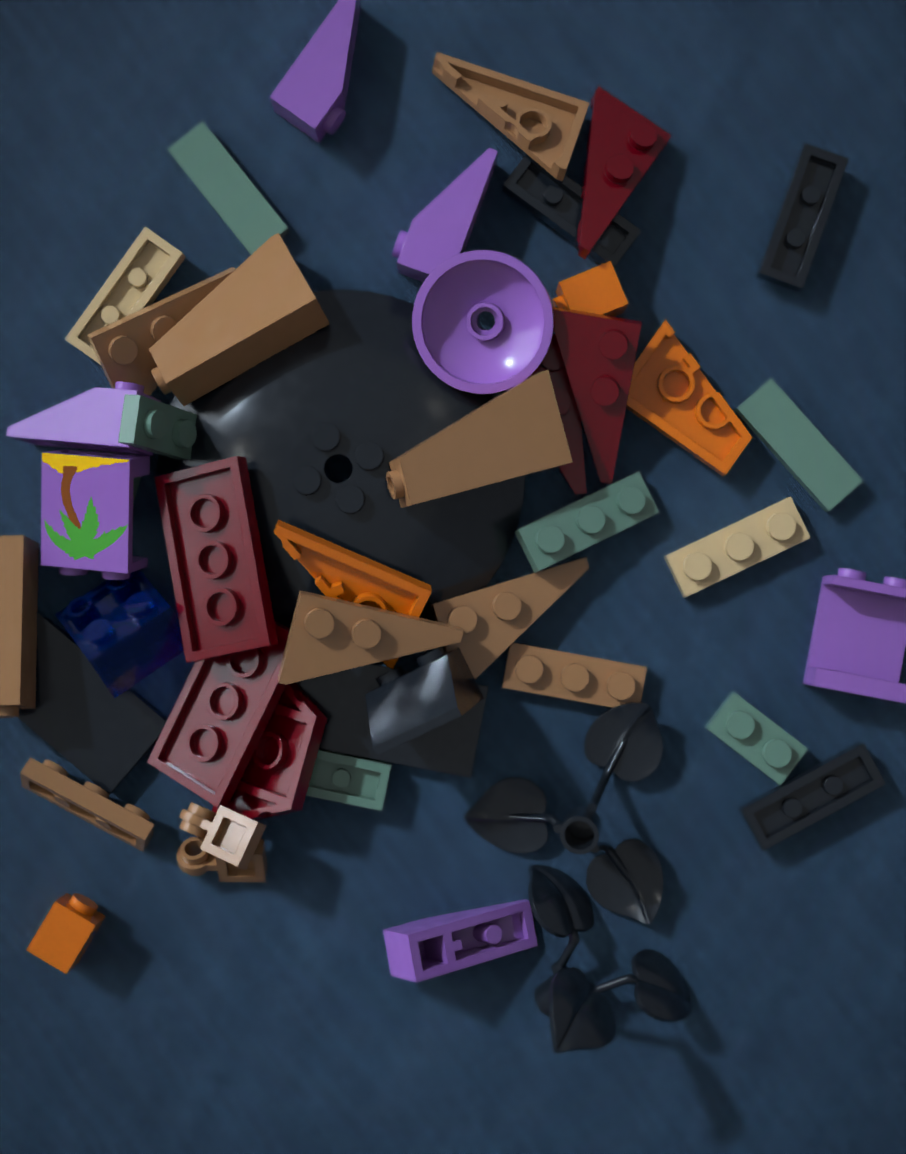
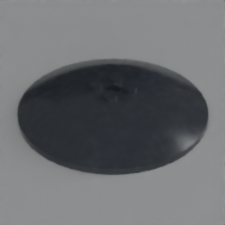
[157,289,526,628]

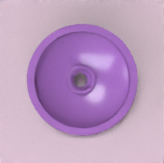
[412,250,554,394]

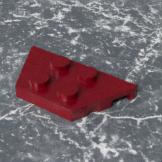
[212,682,327,821]

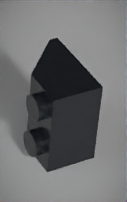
[365,647,484,756]

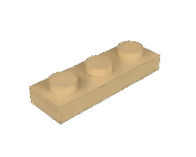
[65,226,186,365]
[663,496,811,598]

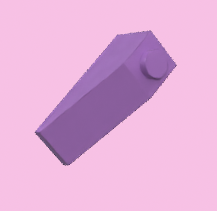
[269,0,361,143]
[392,148,498,282]
[6,381,161,456]
[383,899,538,983]

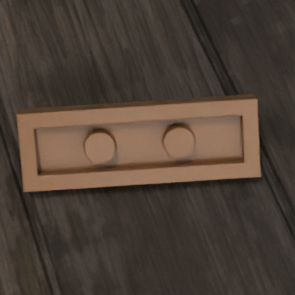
[502,642,647,708]
[20,757,155,852]

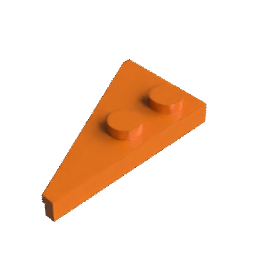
[274,520,432,669]

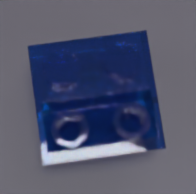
[55,570,184,698]

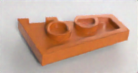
[626,319,753,477]

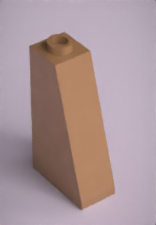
[149,233,330,406]
[386,370,573,508]
[0,535,39,718]

